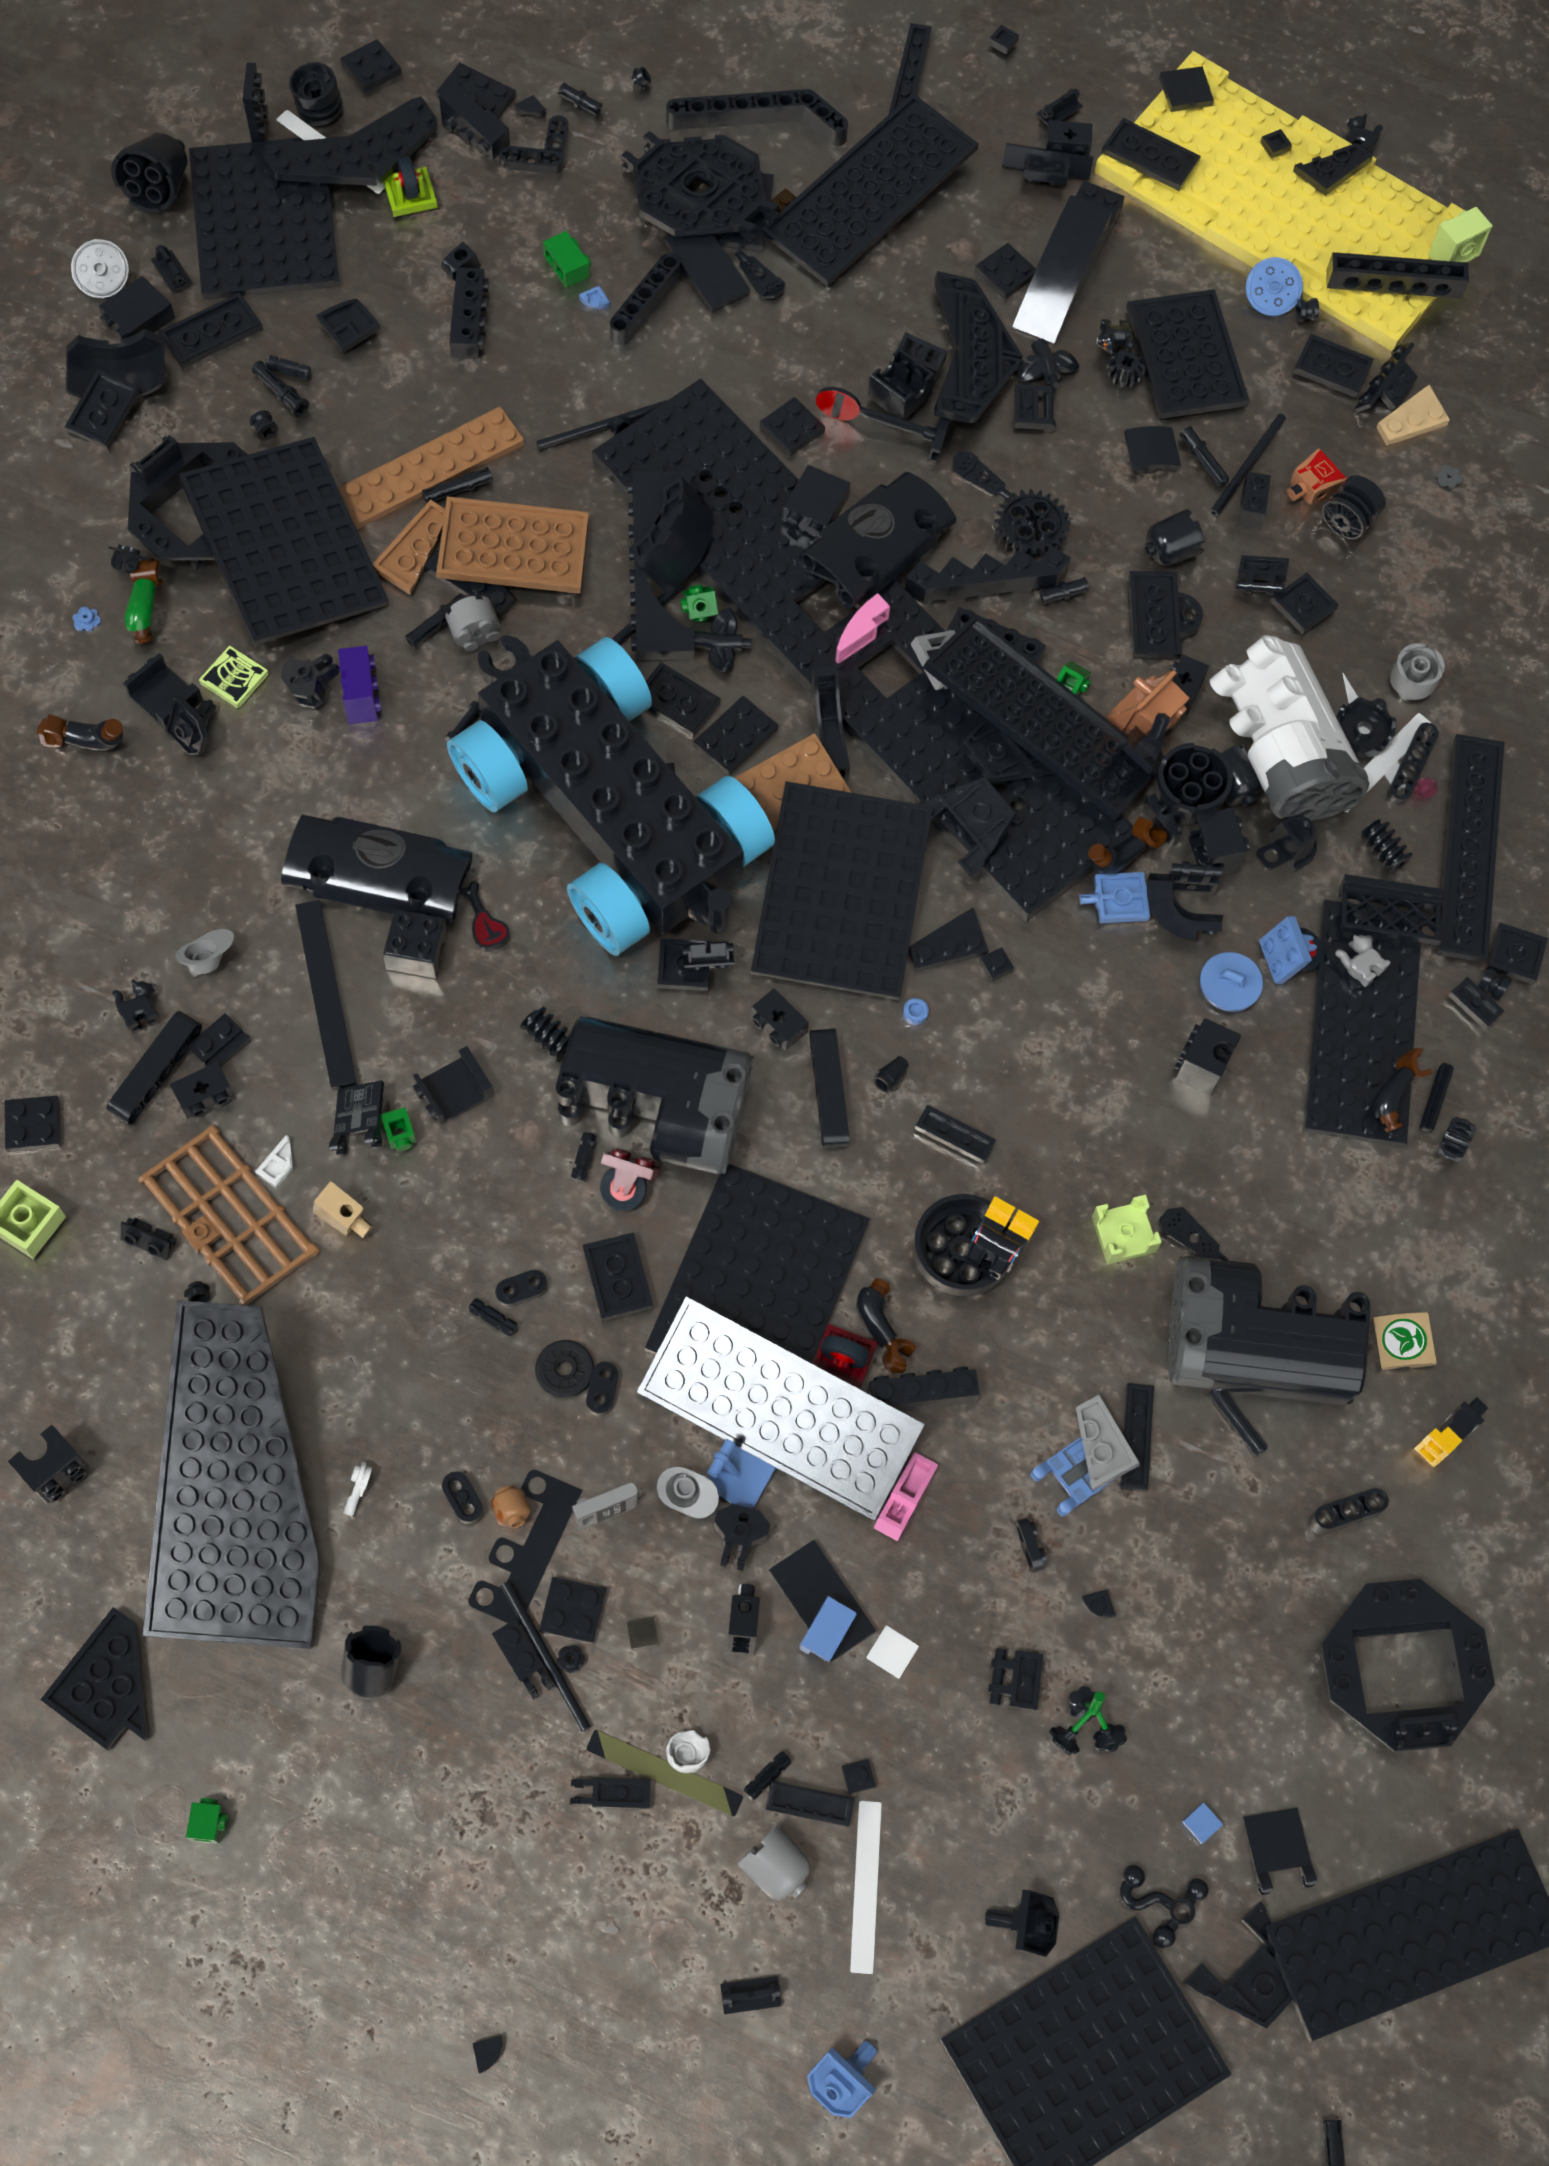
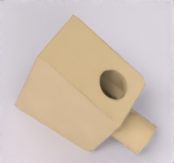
[313,1181,373,1238]

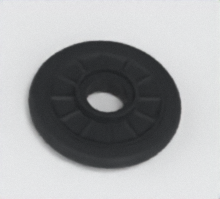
[535,1340,594,1397]

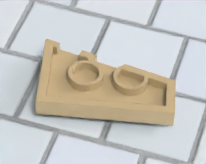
[1377,385,1450,446]

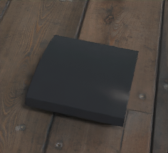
[1124,426,1181,474]

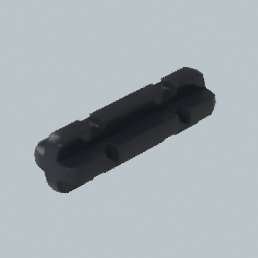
[266,355,311,380]
[571,1132,597,1182]
[469,1298,518,1336]
[744,1751,791,1800]

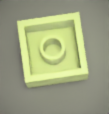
[1428,207,1493,262]
[0,1180,66,1259]

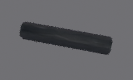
[1420,1063,1454,1133]
[1209,1390,1268,1456]

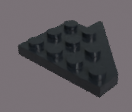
[40,1607,148,1751]

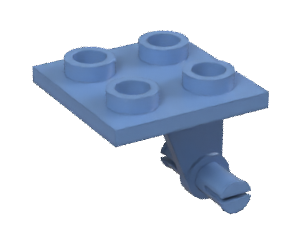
[707,1439,776,1509]

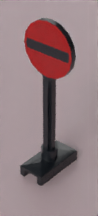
[816,387,950,464]

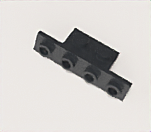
[1002,143,1094,186]
[1354,342,1418,413]

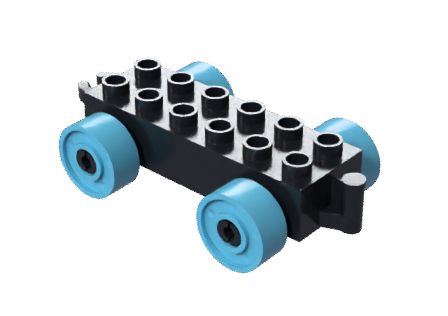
[447,635,775,956]

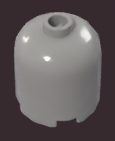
[738,1824,810,1900]

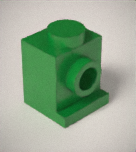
[381,1107,416,1151]

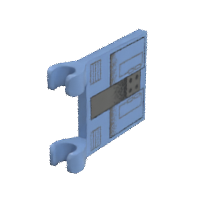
[1030,1437,1119,1517]

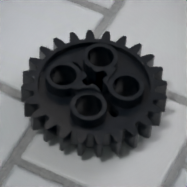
[993,489,1071,559]

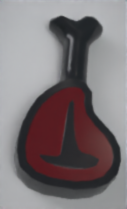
[459,882,510,952]

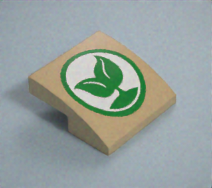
[1373,1313,1437,1370]

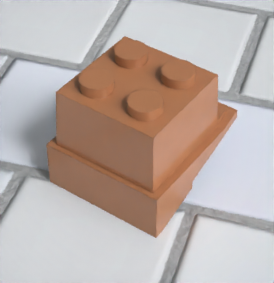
[1105,670,1189,735]

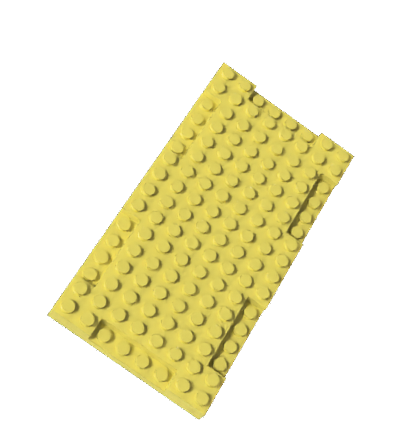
[1094,51,1464,352]

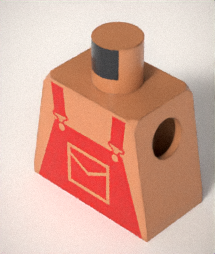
[1287,448,1347,505]

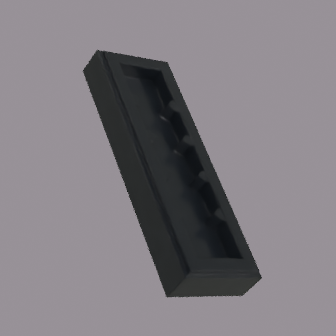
[765,1780,855,1827]

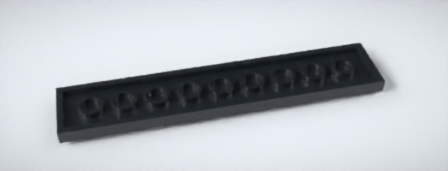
[1436,734,1505,963]

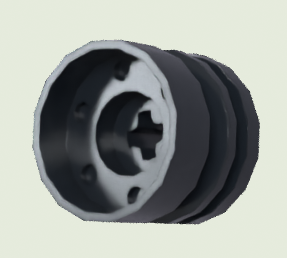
[289,62,343,126]
[1322,475,1386,539]

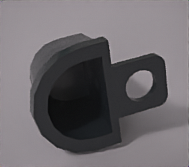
[1256,815,1317,872]

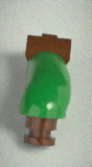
[124,559,163,644]

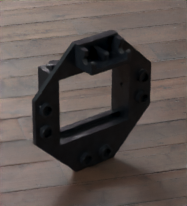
[128,435,248,570]
[1320,1579,1495,1752]

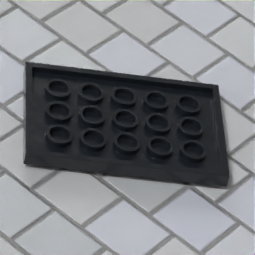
[1126,289,1249,419]

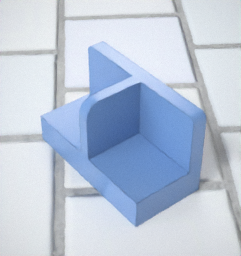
[799,1596,856,1661]

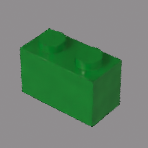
[543,231,591,288]

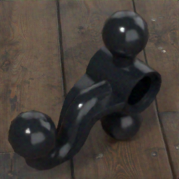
[1120,1865,1209,1948]

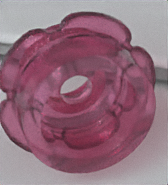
[1414,778,1438,800]

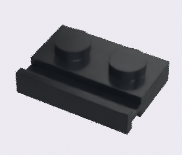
[186,1013,251,1067]

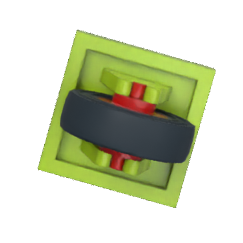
[383,156,437,217]

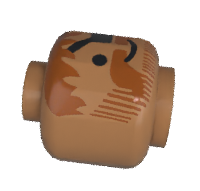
[491,1485,531,1529]

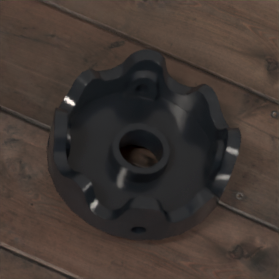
[1336,697,1396,758]

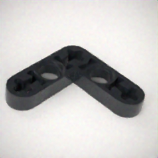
[499,115,569,174]

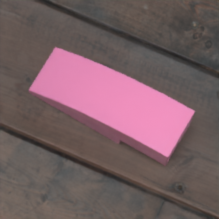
[835,593,890,664]
[874,1452,938,1541]

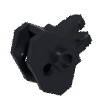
[281,653,340,709]
[714,1504,770,1571]

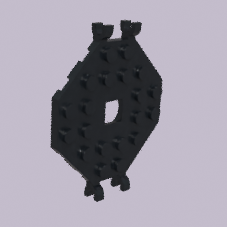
[621,131,779,244]

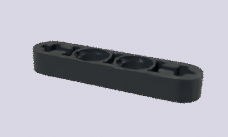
[1387,722,1439,805]

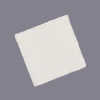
[866,1625,919,1679]

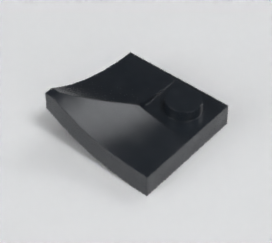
[316,298,381,353]

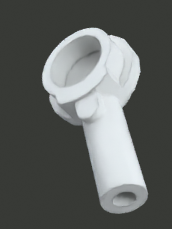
[343,1461,372,1516]

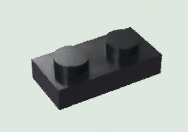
[1448,977,1504,1030]

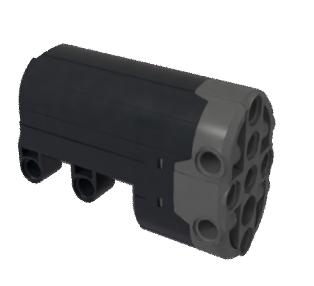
[556,1016,754,1175]
[1168,1255,1370,1406]

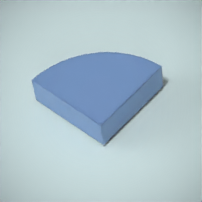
[579,286,610,309]

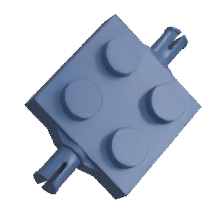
[1079,872,1150,924]

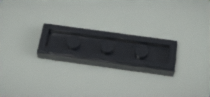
[1120,1383,1154,1492]

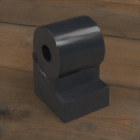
[441,242,481,281]

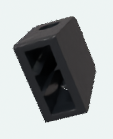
[726,1584,760,1655]

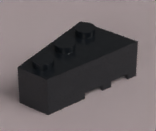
[439,78,510,160]

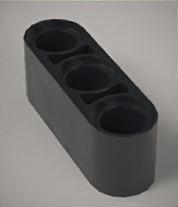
[1309,1488,1389,1535]

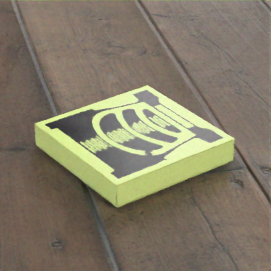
[199,645,269,709]

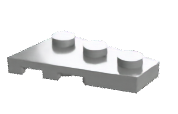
[1076,1395,1140,1491]

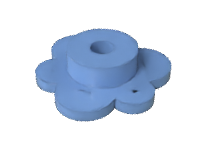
[73,607,101,632]

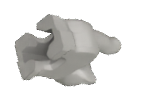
[1335,935,1391,987]

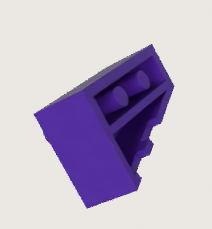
[338,645,381,725]

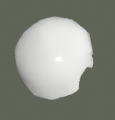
[665,1730,711,1773]

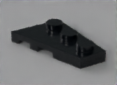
[1293,143,1373,196]
[908,907,988,972]

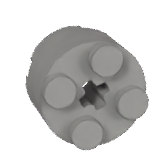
[445,596,501,652]
[1390,643,1445,700]

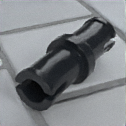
[558,82,603,117]
[1039,577,1089,605]

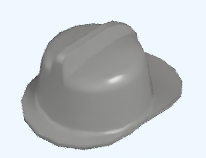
[176,929,235,976]
[657,1466,719,1519]

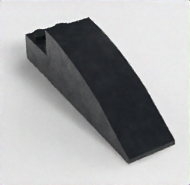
[1012,180,1125,346]

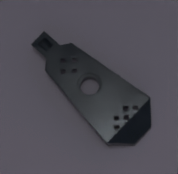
[735,249,785,299]
[952,451,1012,499]
[1159,1207,1228,1260]

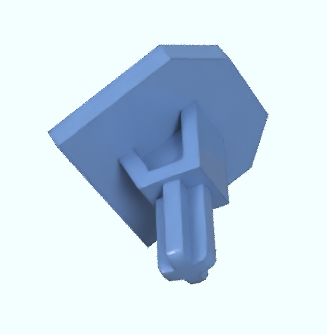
[807,2041,877,2118]

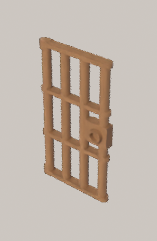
[138,1125,320,1305]

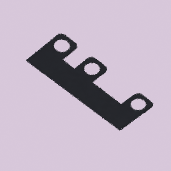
[468,1470,582,1625]

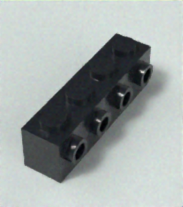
[449,267,489,359]
[947,607,1046,665]
[867,1367,980,1412]

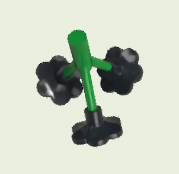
[1049,1686,1127,1755]

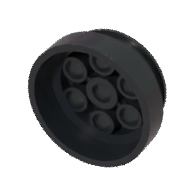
[913,1194,1010,1296]

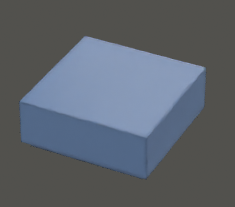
[1182,1802,1223,1844]

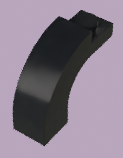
[1147,873,1223,940]

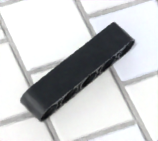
[610,252,680,346]
[106,1011,202,1125]
[809,1028,850,1149]

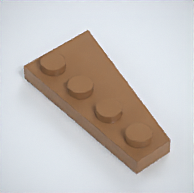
[373,500,445,595]

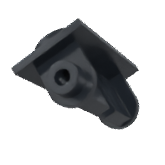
[1036,88,1083,126]
[151,245,192,293]
[108,544,147,572]
[682,941,735,970]
[120,1217,177,1260]
[720,1976,782,2015]

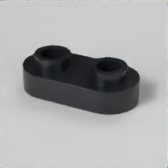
[495,1270,548,1307]
[586,1362,618,1416]
[442,1471,483,1524]
[1015,1518,1047,1573]

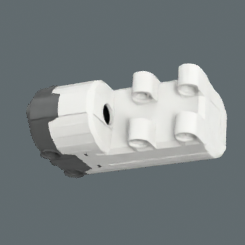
[1210,635,1369,821]

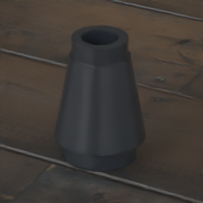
[873,1056,909,1093]

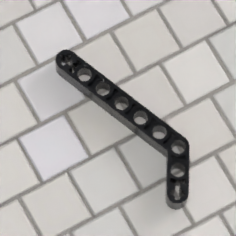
[666,89,848,146]

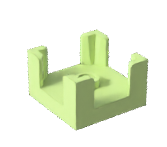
[1092,1195,1162,1265]

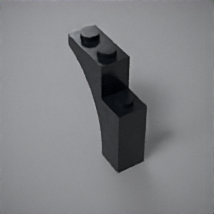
[810,665,850,779]

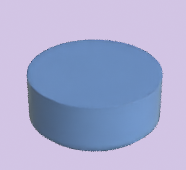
[903,998,929,1025]

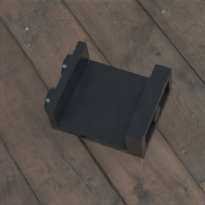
[123,653,203,730]
[412,1046,494,1126]

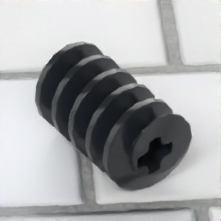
[1360,819,1413,874]
[520,1007,570,1062]

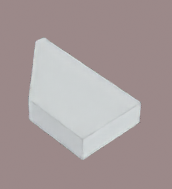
[255,1135,293,1189]

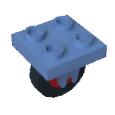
[1259,916,1324,984]

